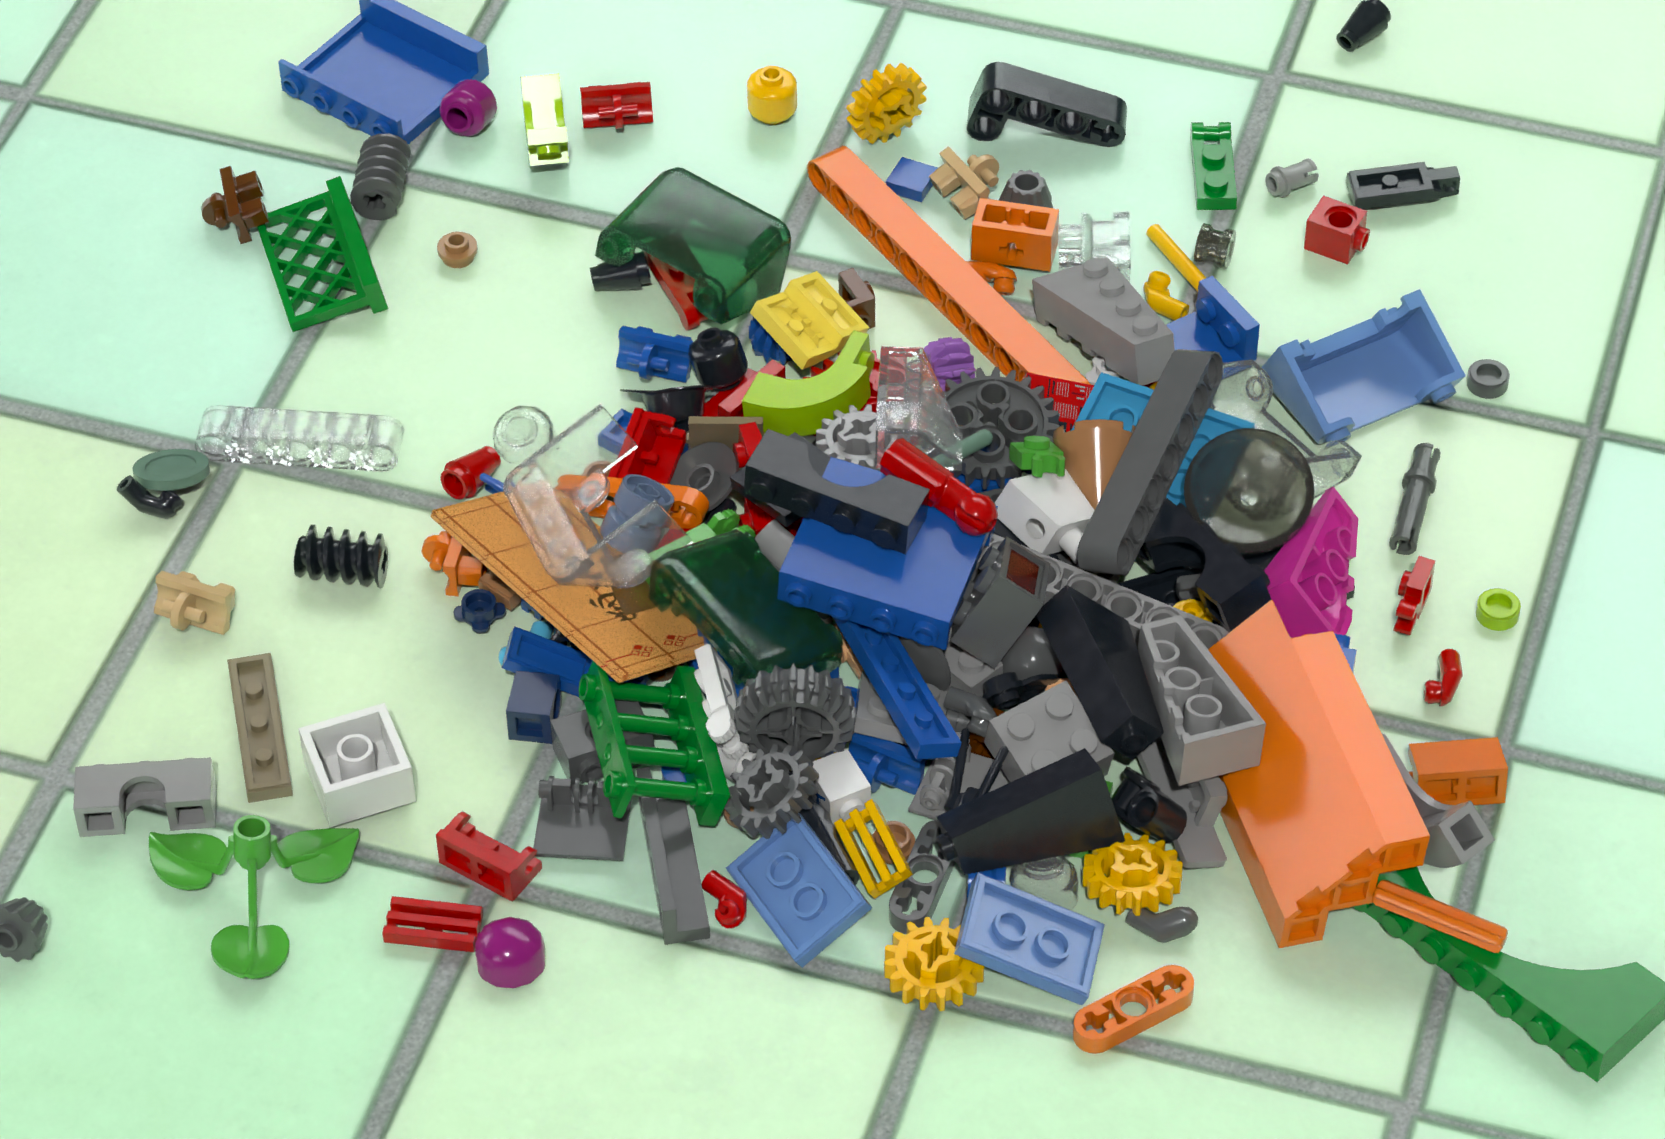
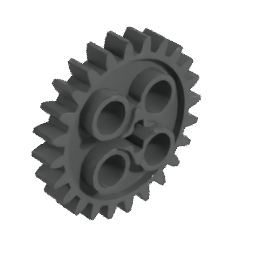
[922,367,1060,489]

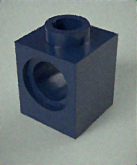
[506,671,562,744]

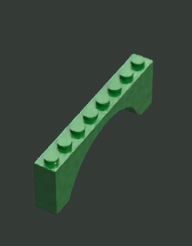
[1353,867,1665,1082]

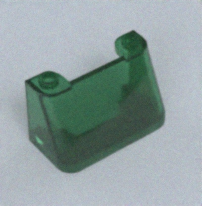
[595,167,791,325]
[648,529,843,685]

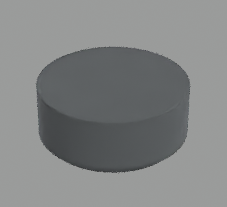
[1467,359,1510,399]

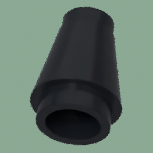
[1336,0,1391,52]
[590,250,651,291]

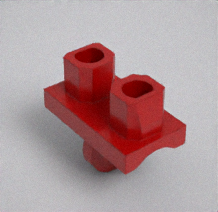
[580,82,653,129]

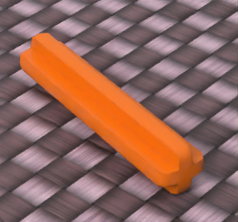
[1373,880,1508,953]

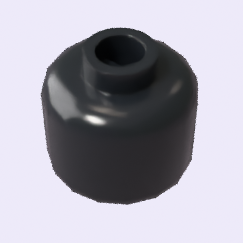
[688,327,748,392]

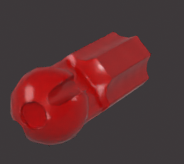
[879,438,998,536]

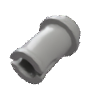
[1265,158,1319,197]

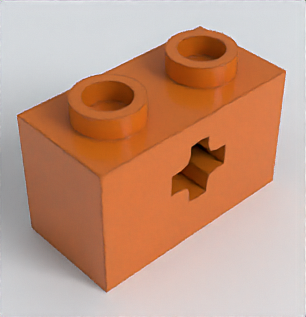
[971,198,1059,272]

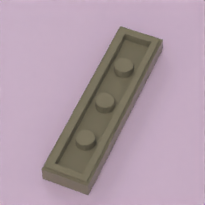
[227,653,293,803]

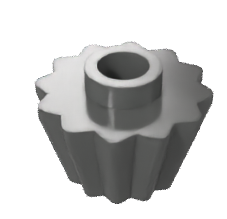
[999,170,1053,208]
[0,897,48,962]

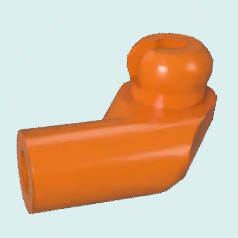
[966,261,1017,296]

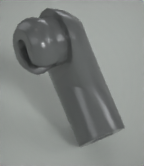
[1126,907,1198,943]

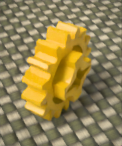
[846,63,927,144]
[1082,833,1183,916]
[884,917,985,1011]

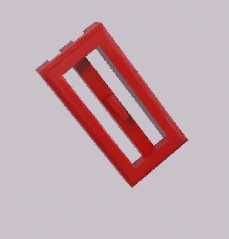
[382,896,483,953]

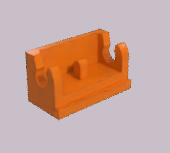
[1408,737,1508,805]

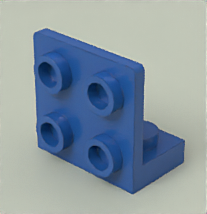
[1166,275,1260,375]

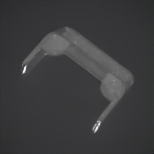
[503,404,694,588]

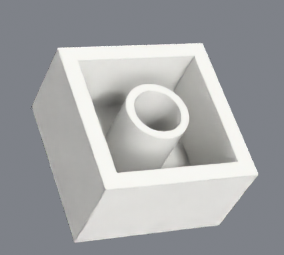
[298,703,416,827]

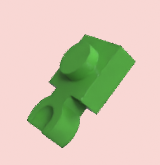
[1009,436,1065,477]

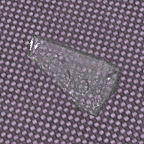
[875,346,963,471]

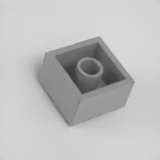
[984,681,1114,782]

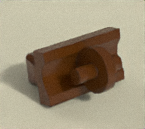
[201,166,269,244]

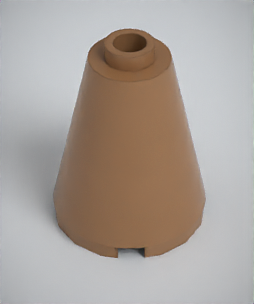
[1053,419,1136,510]

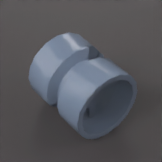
[600,474,674,555]

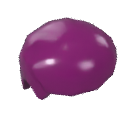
[475,917,545,988]

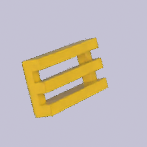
[834,799,913,899]

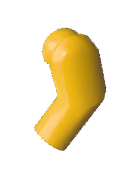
[1143,271,1189,321]

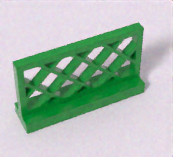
[257,176,388,332]

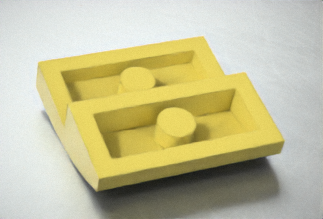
[750,271,870,370]

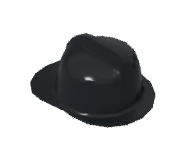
[620,385,713,432]

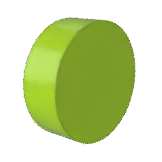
[1476,588,1521,631]

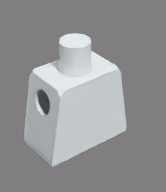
[995,469,1095,564]

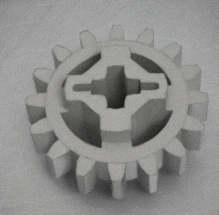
[816,404,907,471]

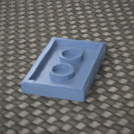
[726,813,873,968]
[954,873,1105,1005]

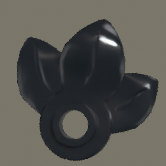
[982,672,1060,710]

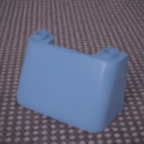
[1260,289,1466,448]

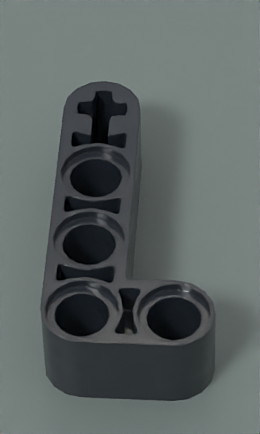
[967,62,1127,147]

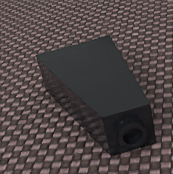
[1036,585,1164,760]
[936,748,1125,875]

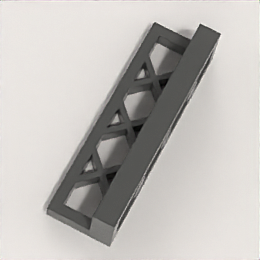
[636,767,710,945]

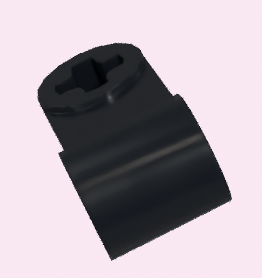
[1111,766,1187,843]

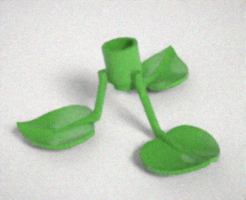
[149,815,359,979]

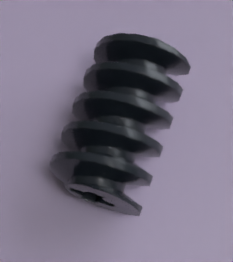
[294,524,388,589]

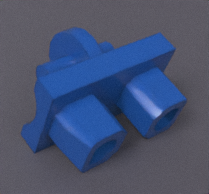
[616,326,693,383]
[848,732,928,795]

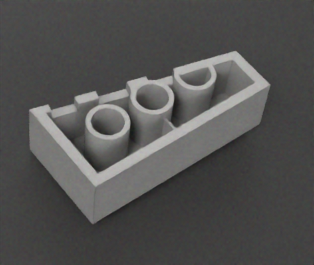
[1032,257,1175,386]
[1137,615,1266,786]

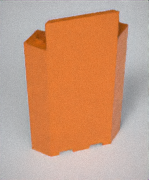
[1208,600,1430,948]

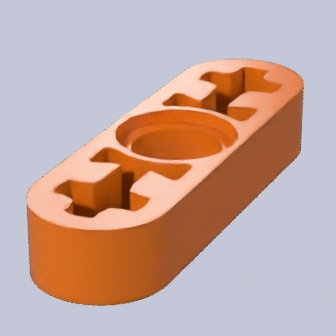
[1073,965,1194,1054]

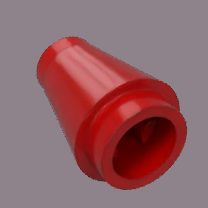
[440,446,501,500]

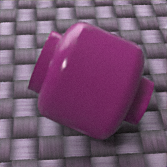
[439,79,497,137]

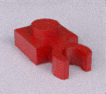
[1393,556,1436,635]

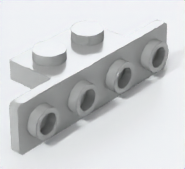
[1137,736,1227,868]

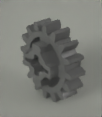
[724,743,819,839]

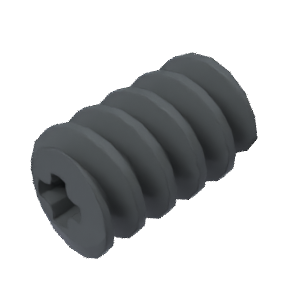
[350,134,411,220]

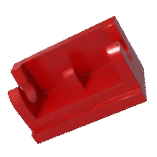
[608,407,686,484]
[436,811,542,902]

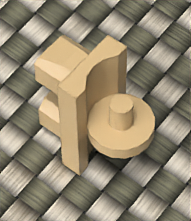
[929,146,999,220]
[154,571,235,635]

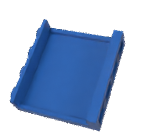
[278,0,489,144]
[777,457,998,650]

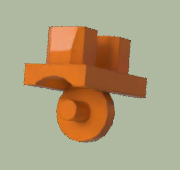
[421,531,487,597]

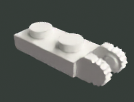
[694,643,749,760]

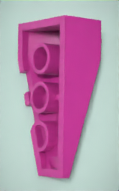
[1264,486,1358,638]

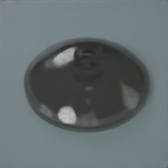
[1184,428,1315,554]

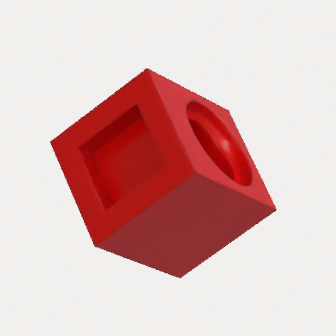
[1304,195,1370,265]

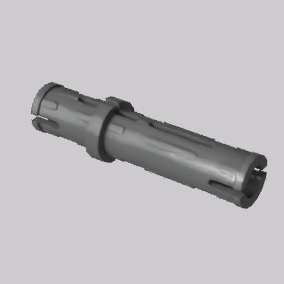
[1389,443,1441,555]

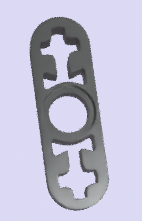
[889,820,956,934]

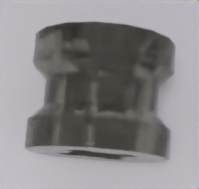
[1194,223,1236,269]

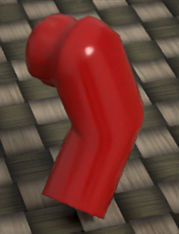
[1424,649,1463,707]
[701,870,747,928]

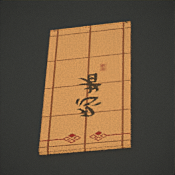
[430,480,717,683]

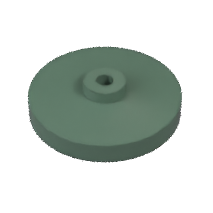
[132,449,210,491]

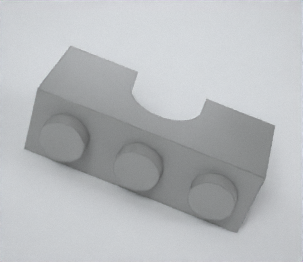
[73,757,216,837]

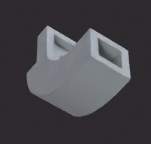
[1382,734,1495,868]

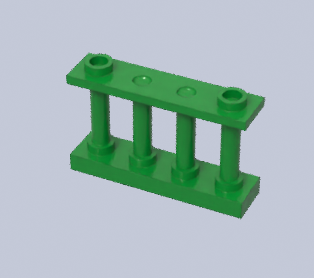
[578,661,730,826]

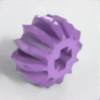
[921,337,977,401]

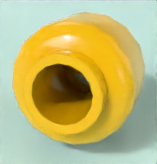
[747,66,797,125]

